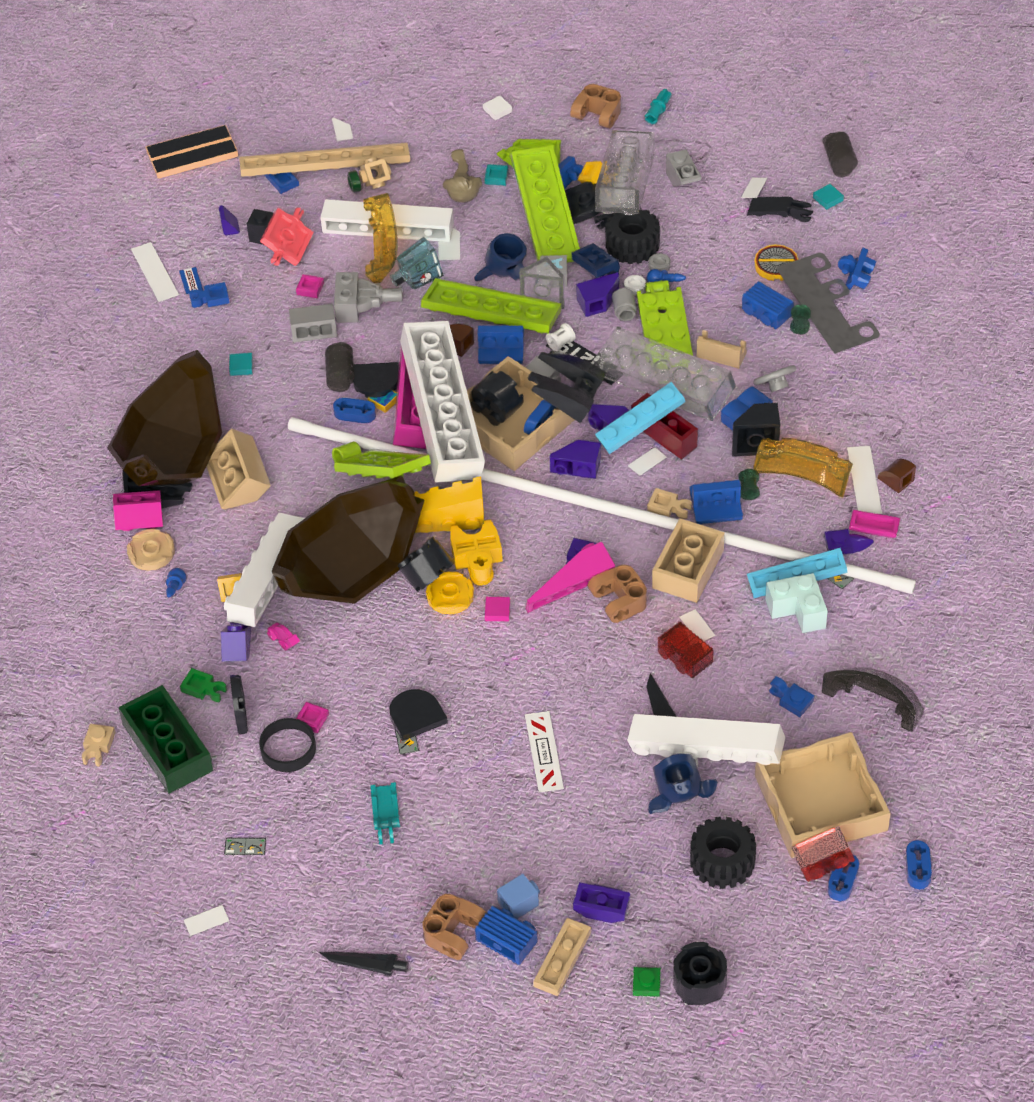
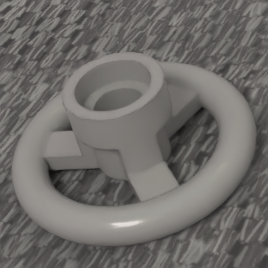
[753,365,797,392]

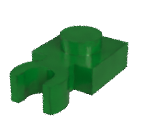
[180,668,227,702]

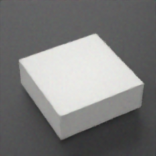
[483,96,512,120]

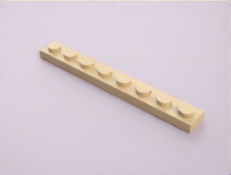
[239,143,410,177]

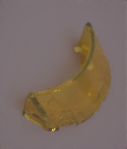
[363,193,398,283]
[752,438,853,497]

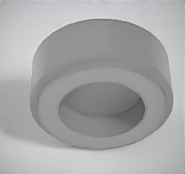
[648,253,670,272]

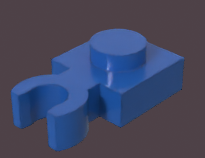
[189,282,230,308]

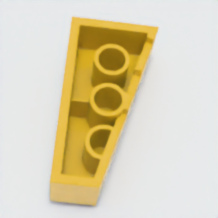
[414,476,484,533]

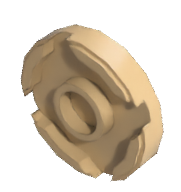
[127,529,175,571]

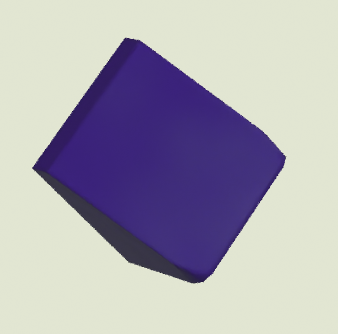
[219,205,240,236]

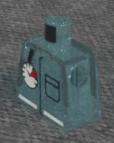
[390,237,444,289]

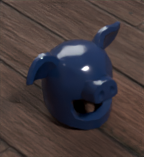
[474,233,527,281]
[648,754,718,814]

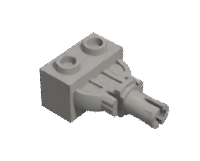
[334,272,403,323]

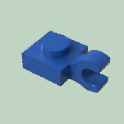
[769,676,815,718]

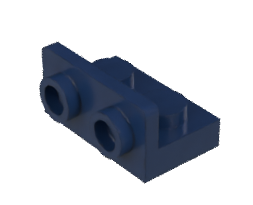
[572,243,620,278]

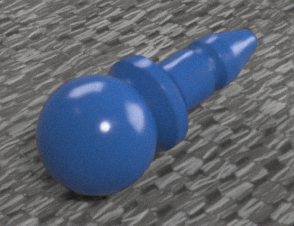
[647,269,686,282]
[166,568,187,598]

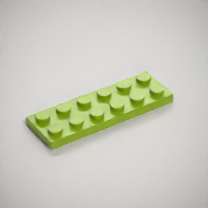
[511,145,580,265]
[421,278,562,333]

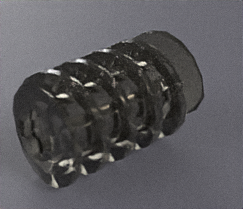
[822,131,858,178]
[325,342,355,392]

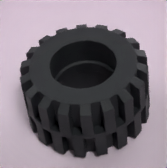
[605,207,660,264]
[690,817,756,889]

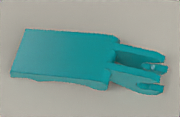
[370,782,400,845]

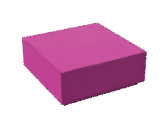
[296,274,324,298]
[485,597,510,621]
[296,702,329,733]

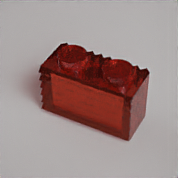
[658,621,714,678]
[791,826,855,882]

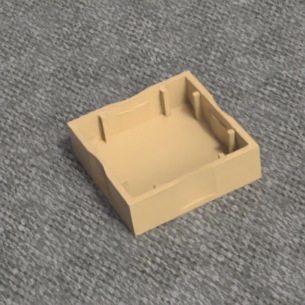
[467,356,574,471]
[755,732,890,858]

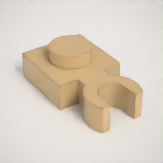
[647,488,692,519]
[82,724,115,767]

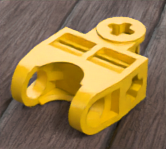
[450,519,503,586]

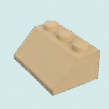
[207,428,271,510]

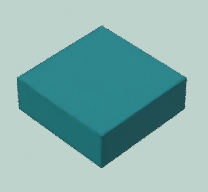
[484,164,509,186]
[813,184,844,210]
[229,353,253,376]

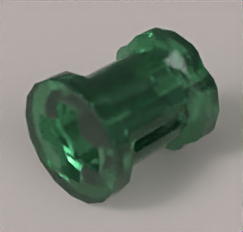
[790,305,811,335]
[739,469,760,500]

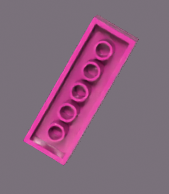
[393,346,427,449]

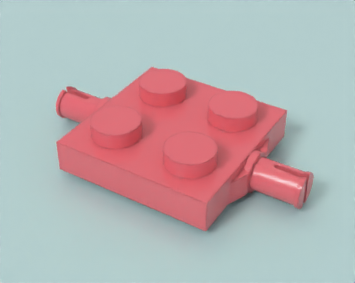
[260,207,314,266]

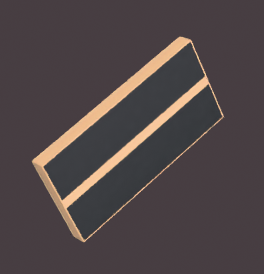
[145,125,238,179]

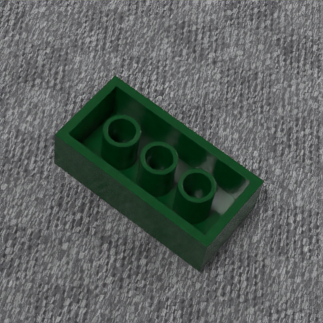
[118,685,213,794]

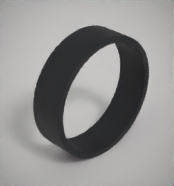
[259,718,316,772]

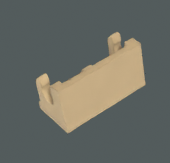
[697,330,747,368]

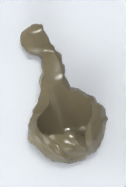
[442,149,482,203]

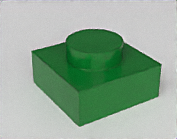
[633,967,661,997]

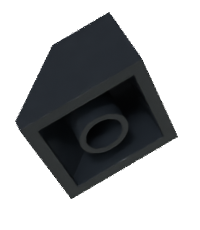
[732,403,780,457]

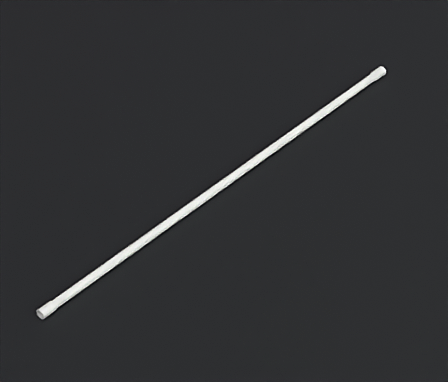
[288,417,916,594]

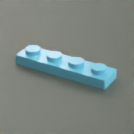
[595,382,686,454]
[747,548,848,598]

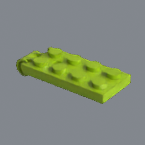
[637,280,694,371]
[332,441,431,479]

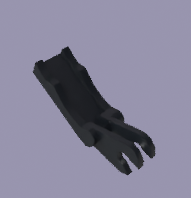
[747,197,813,222]

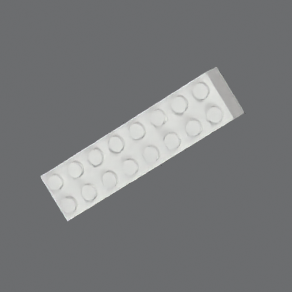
[400,321,485,482]

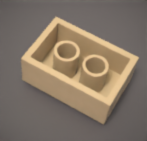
[652,518,725,603]

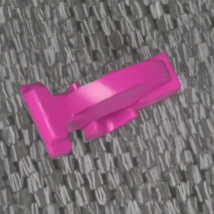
[267,622,300,651]

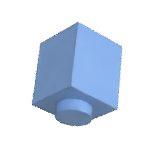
[497,874,540,919]

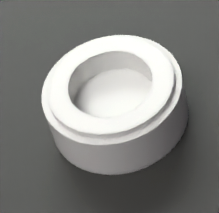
[624,275,646,296]

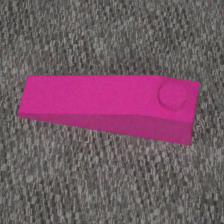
[525,542,615,613]

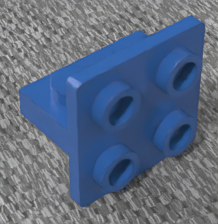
[478,326,524,364]
[689,480,743,524]

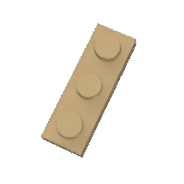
[533,918,591,996]

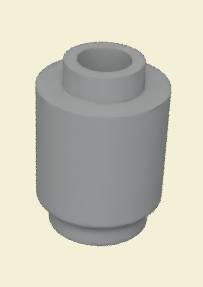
[612,288,637,321]

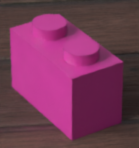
[113,491,163,531]

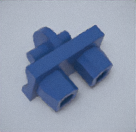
[838,247,876,290]

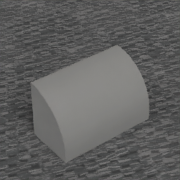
[289,304,337,343]

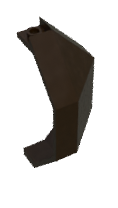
[107,350,222,486]
[271,476,425,604]

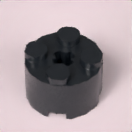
[471,371,524,426]
[397,537,455,592]
[673,942,727,1005]

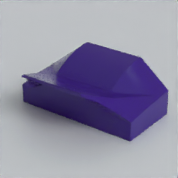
[573,882,631,923]

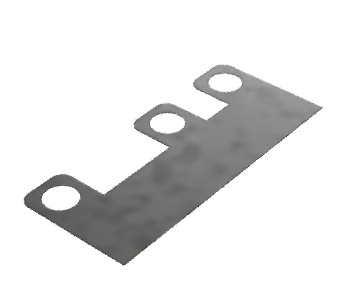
[776,253,880,354]

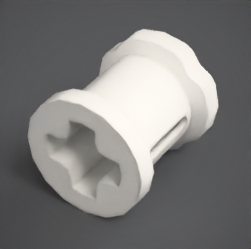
[546,323,576,351]

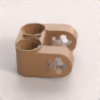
[570,84,621,129]
[587,565,647,623]
[422,894,487,960]

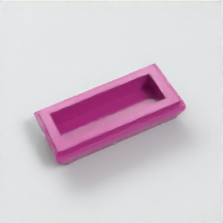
[849,510,900,538]

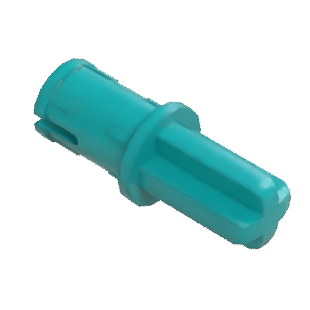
[645,89,671,124]

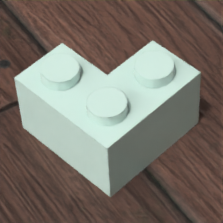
[765,573,827,633]

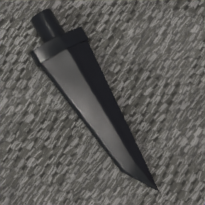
[646,673,677,717]
[319,952,409,976]

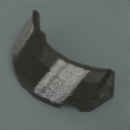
[822,667,924,732]

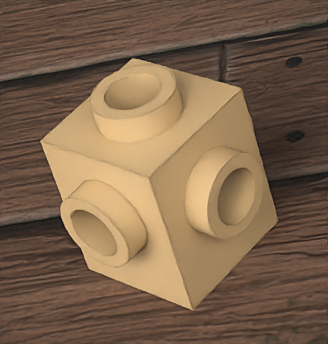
[359,157,391,189]

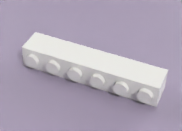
[321,199,454,242]
[224,513,305,627]
[627,714,785,765]

